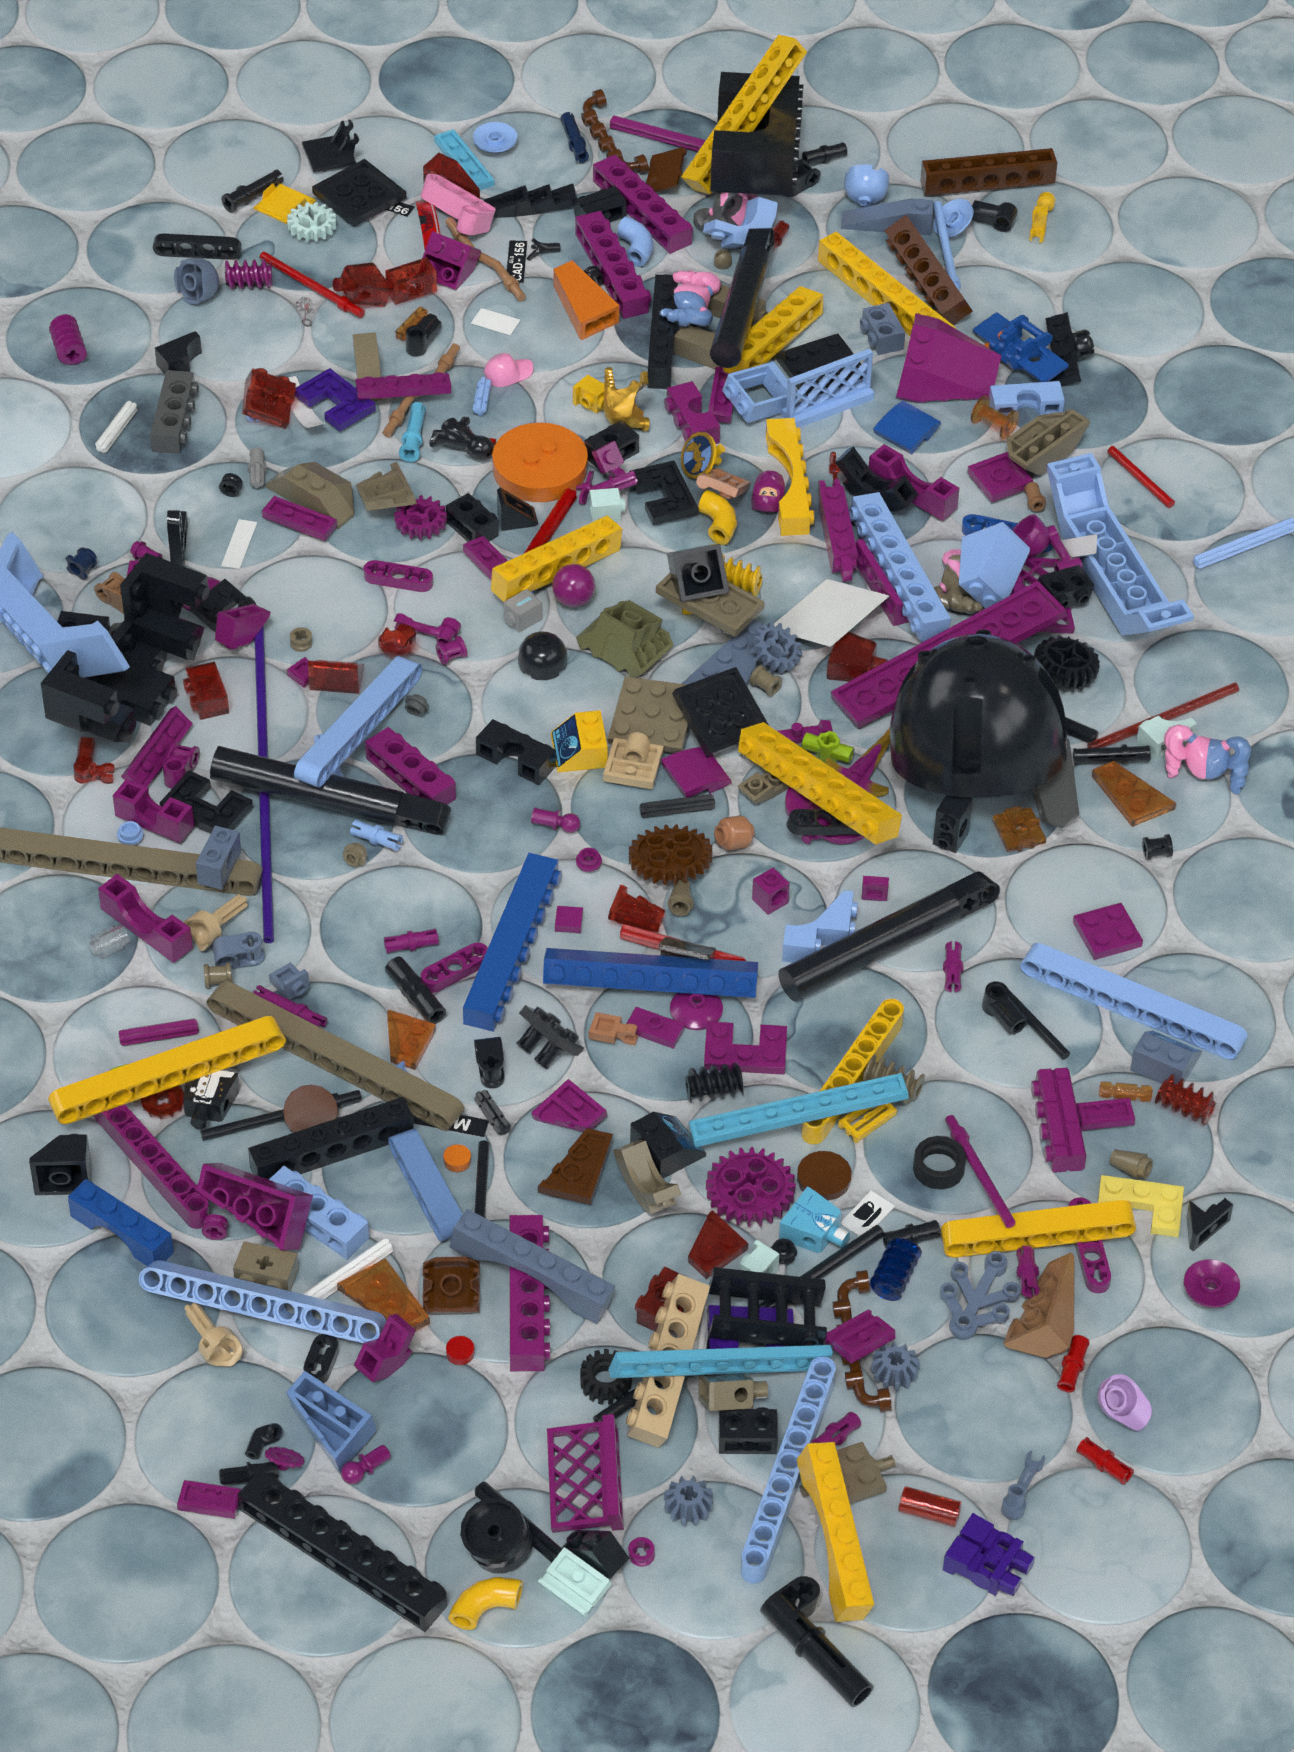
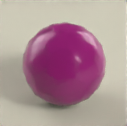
[552,564,596,607]

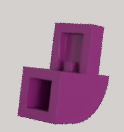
[353,1314,416,1382]

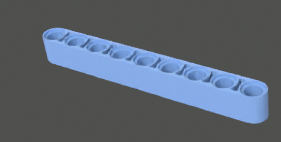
[294,656,422,787]
[1020,943,1248,1060]
[139,1260,386,1343]
[741,1356,836,1584]

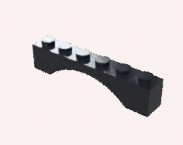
[647,274,678,389]

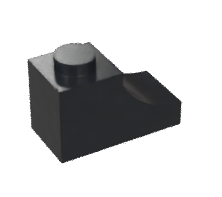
[155,331,202,375]

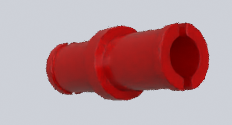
[1057,1335,1090,1393]
[1076,1437,1134,1485]

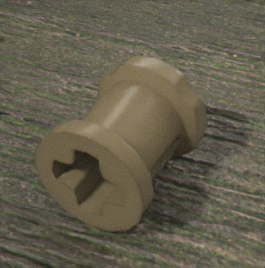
[749,665,783,697]
[204,962,232,988]

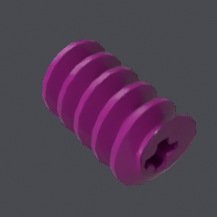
[225,259,273,290]
[49,314,87,365]

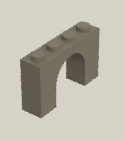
[673,284,768,369]

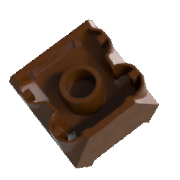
[423,1257,480,1315]

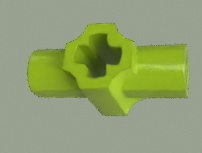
[802,731,855,763]

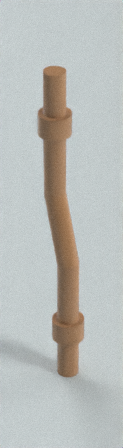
[445,217,526,301]
[382,343,460,437]

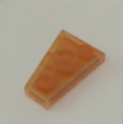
[1092,761,1176,827]

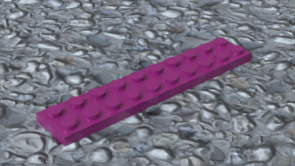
[831,581,1066,728]

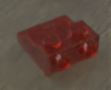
[242,368,296,429]

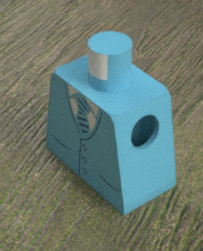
[779,1186,850,1253]

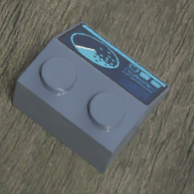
[1130,1030,1202,1091]

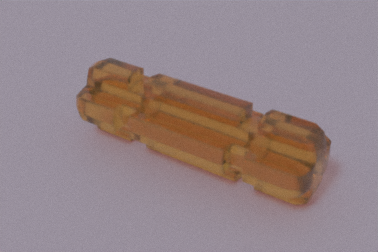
[395,307,428,341]
[1099,1081,1153,1102]

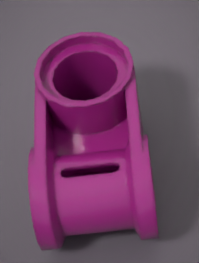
[163,741,200,789]

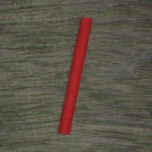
[1107,446,1175,508]

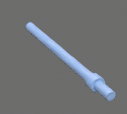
[933,201,961,291]

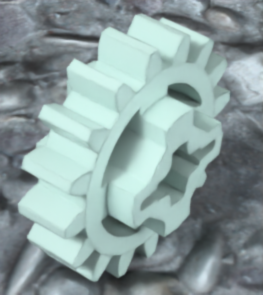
[287,202,336,242]

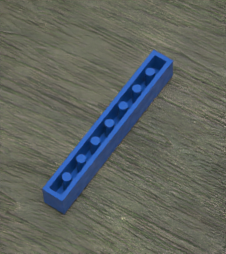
[463,852,562,1032]
[543,948,758,998]

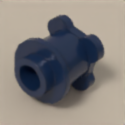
[65,547,97,580]

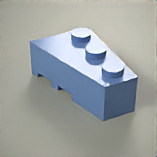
[286,1371,377,1474]

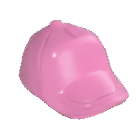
[484,353,533,387]

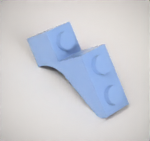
[782,890,858,963]

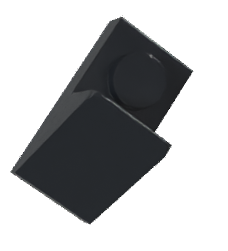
[1186,1198,1233,1252]

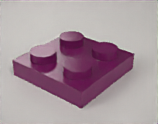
[967,451,1033,502]
[1073,902,1143,960]

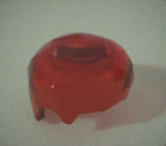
[378,623,416,657]

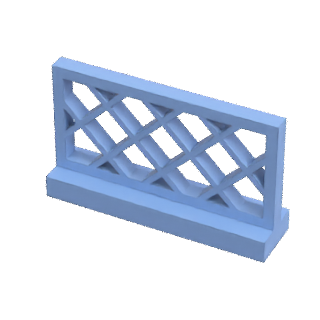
[782,349,875,427]

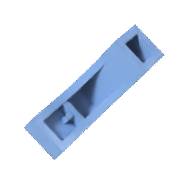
[703,197,778,249]

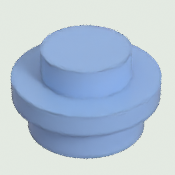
[117,821,143,845]

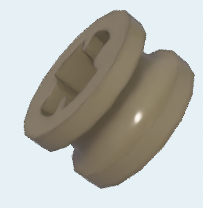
[290,627,312,652]

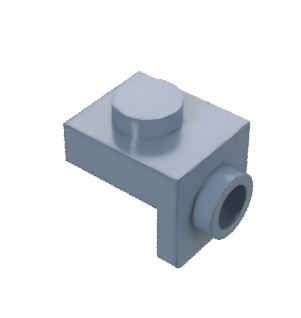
[269,962,310,1000]

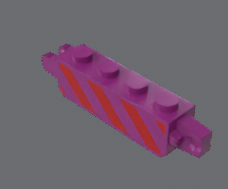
[818,479,858,581]

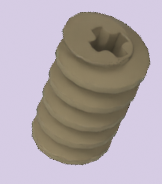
[863,1055,925,1104]

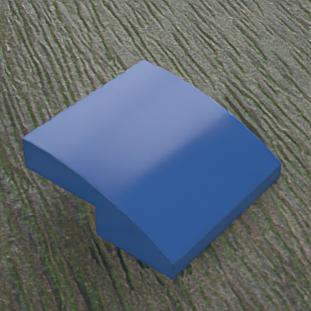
[873,400,941,455]

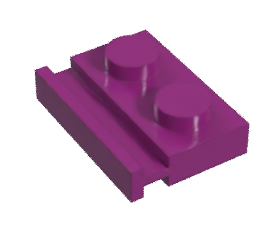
[825,1309,896,1363]

